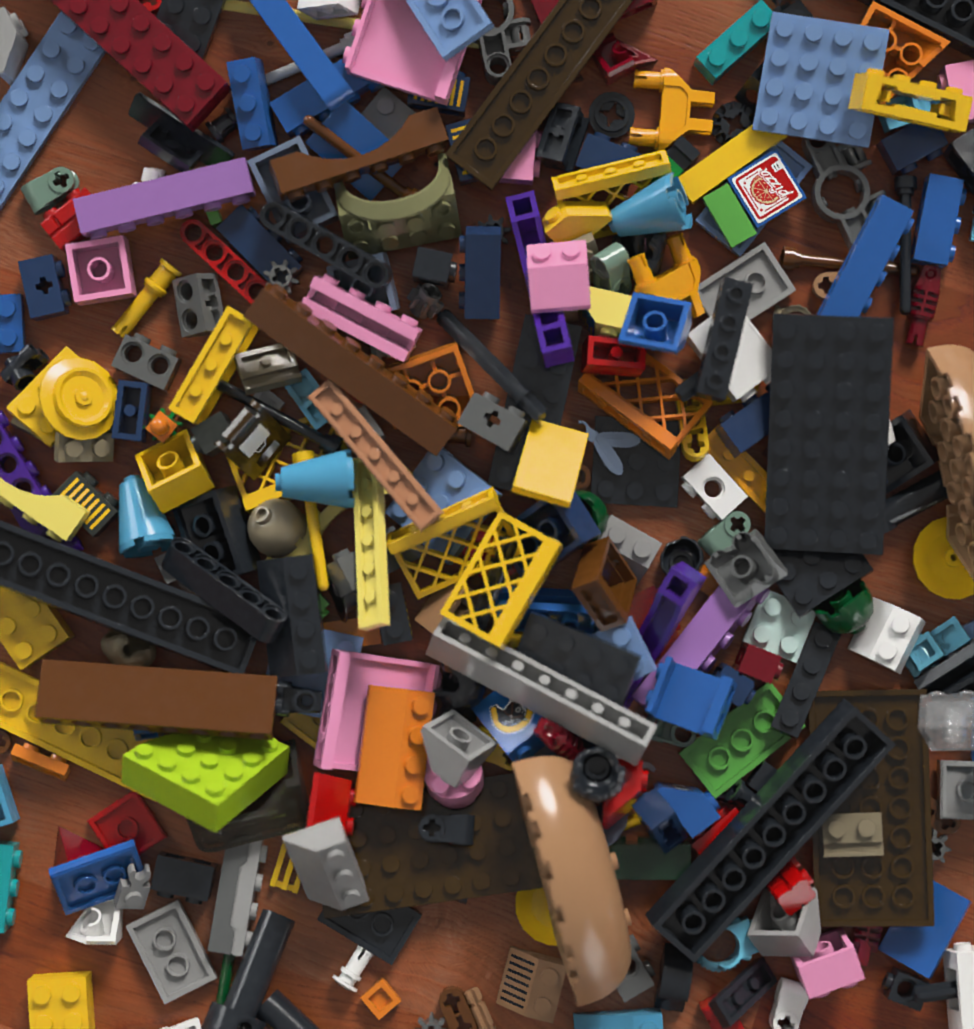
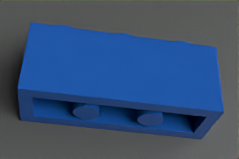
[226,57,278,151]
[911,173,967,269]

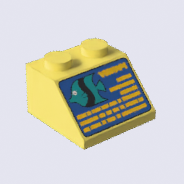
[577,286,632,338]

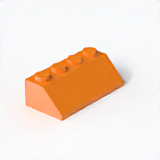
[354,685,435,811]

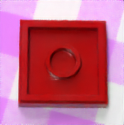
[87,791,168,855]

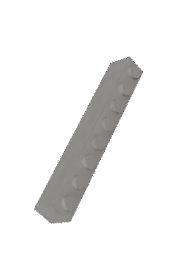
[426,617,657,766]

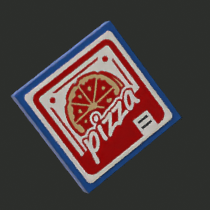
[726,148,807,229]

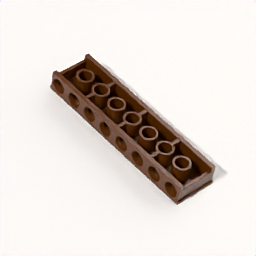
[34,659,278,741]

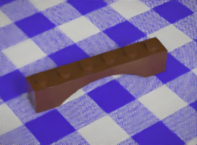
[269,107,449,202]

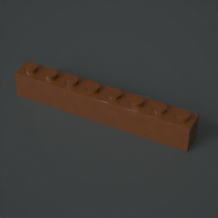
[243,283,459,456]

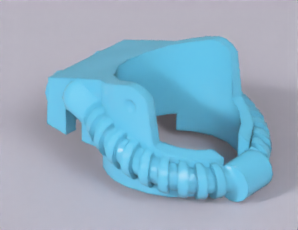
[696,916,759,973]

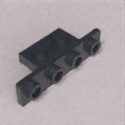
[128,92,235,172]

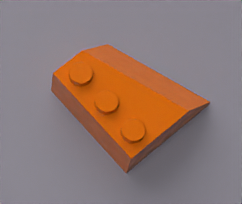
[859,1,951,105]
[384,341,474,429]

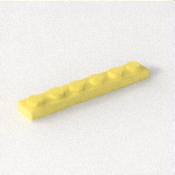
[353,457,390,631]

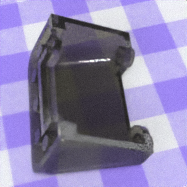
[186,739,309,853]

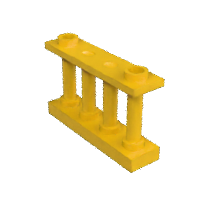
[168,306,260,424]

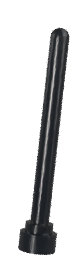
[894,175,917,315]
[216,380,344,455]

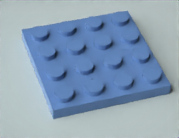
[752,12,890,148]

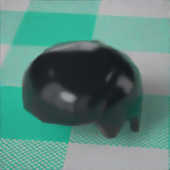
[660,536,704,576]

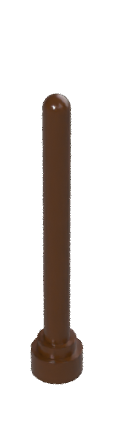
[303,115,419,199]
[780,246,920,277]

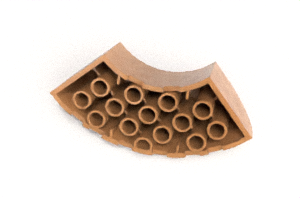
[919,345,974,581]
[512,756,632,1007]

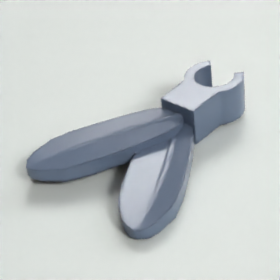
[578,420,640,475]

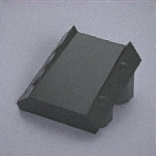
[704,529,788,608]

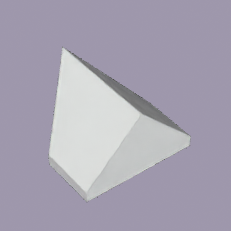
[65,899,123,945]

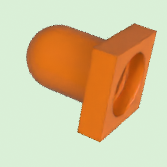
[145,410,179,443]

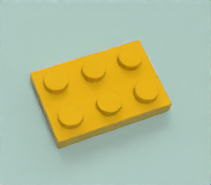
[6,346,79,448]

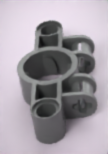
[474,0,531,86]
[801,138,886,251]

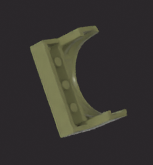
[334,153,462,259]

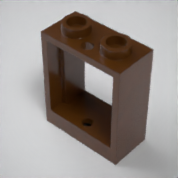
[572,536,637,632]

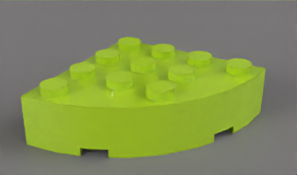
[122,733,290,833]

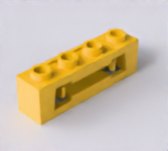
[848,68,973,133]

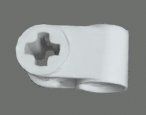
[769,977,809,1029]

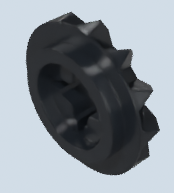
[589,92,635,139]
[712,101,755,145]

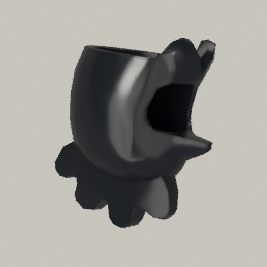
[433,663,487,723]

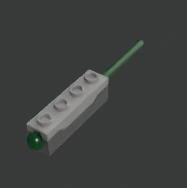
[208,822,268,1005]

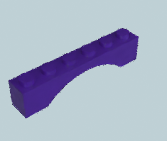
[505,190,575,368]
[623,561,707,710]

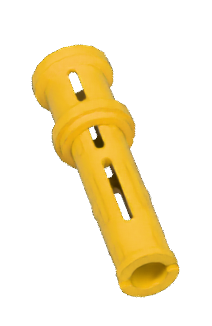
[111,258,182,338]

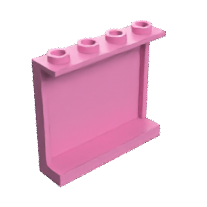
[342,0,483,106]
[313,649,442,771]

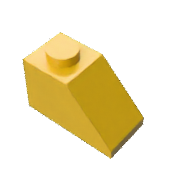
[542,201,613,243]

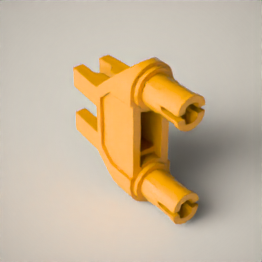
[628,68,715,151]
[627,232,705,318]

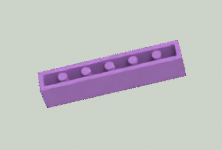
[73,157,256,240]
[632,585,770,722]

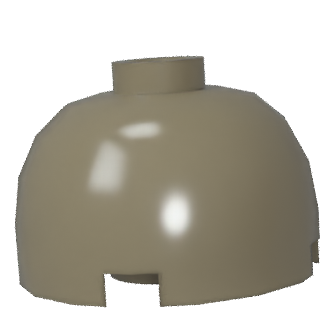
[247,498,307,558]

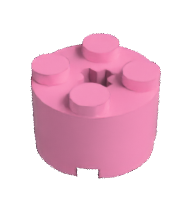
[425,756,484,809]

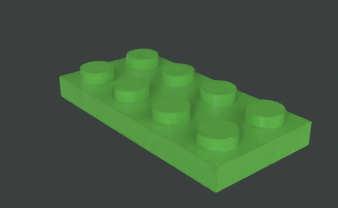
[678,682,806,799]

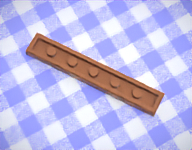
[308,379,444,532]

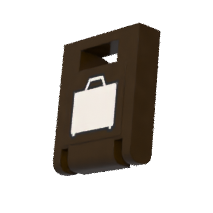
[214,399,292,481]

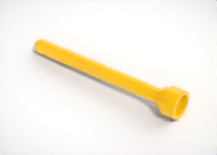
[291,451,329,591]

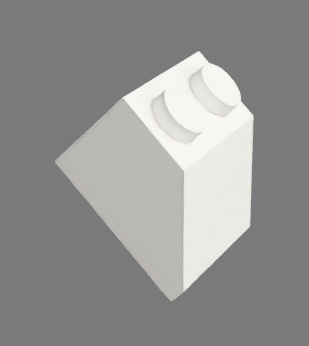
[847,597,926,674]

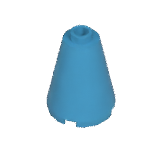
[608,172,693,237]
[275,449,355,508]
[119,475,176,558]

